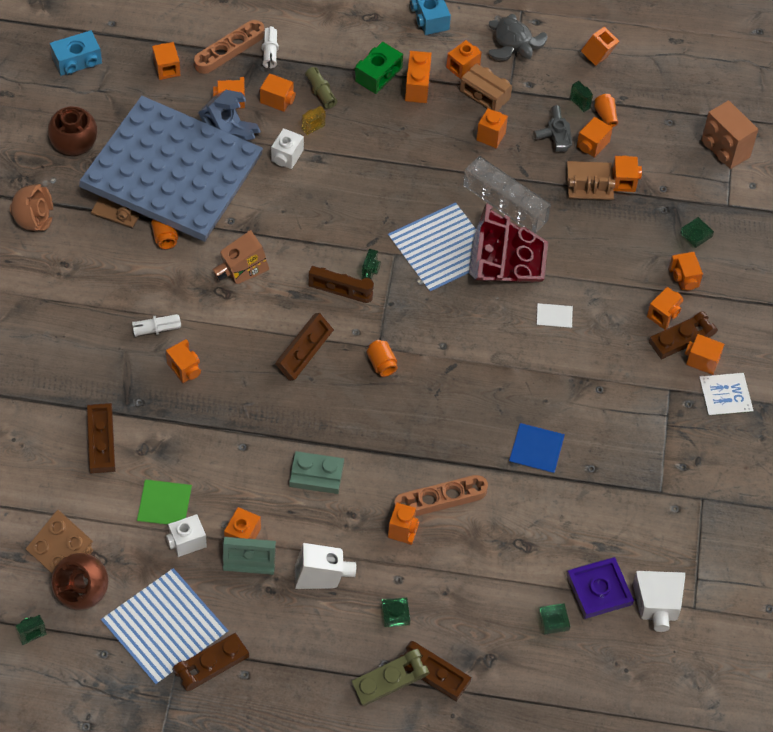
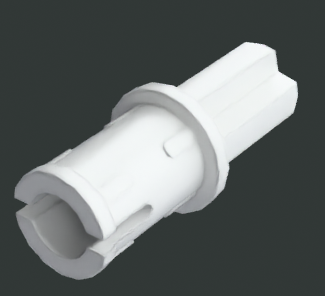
[262,26,279,68]
[132,314,181,337]

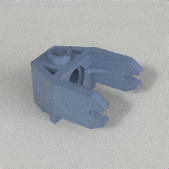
[198,90,261,140]

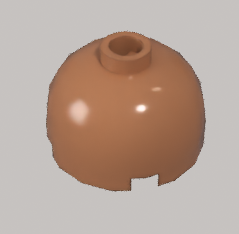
[10,184,53,231]

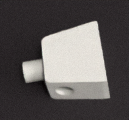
[295,543,356,589]
[633,571,685,632]

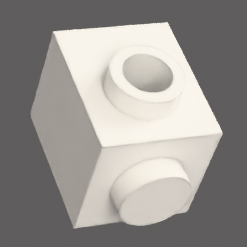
[271,128,304,169]
[166,514,207,557]

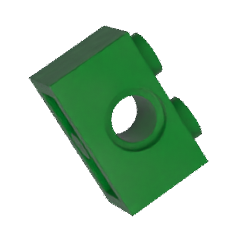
[355,41,403,94]

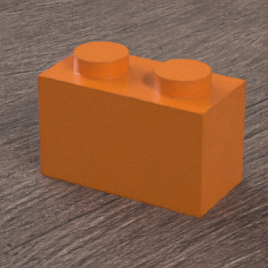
[405,51,432,103]

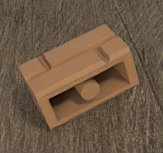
[460,63,512,111]

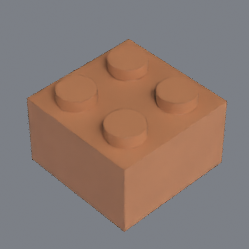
[701,100,758,169]

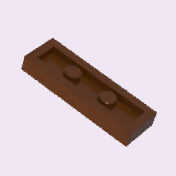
[275,313,334,381]
[87,403,116,473]

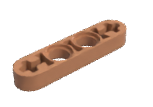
[194,20,264,74]
[394,475,488,517]

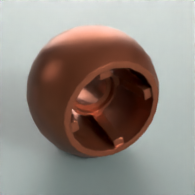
[48,106,97,156]
[51,553,109,610]

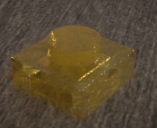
[302,106,326,135]

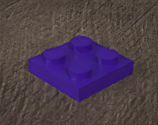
[567,557,634,619]

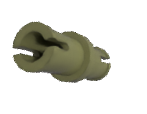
[305,67,338,109]

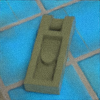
[352,649,430,706]

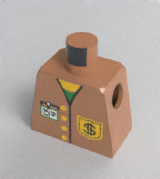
[212,230,270,284]

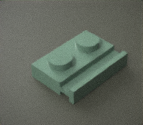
[289,451,344,494]
[223,537,276,575]

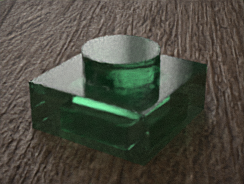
[570,81,593,112]
[680,217,714,248]
[362,249,381,279]
[381,597,410,627]
[539,603,570,635]
[15,615,47,645]

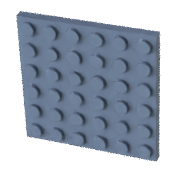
[79,96,263,242]

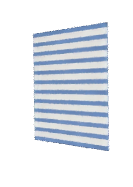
[388,203,476,291]
[101,568,228,684]

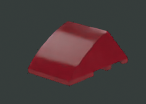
[469,203,548,282]

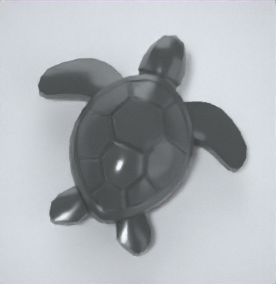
[489,14,548,60]

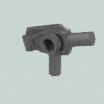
[533,105,572,152]

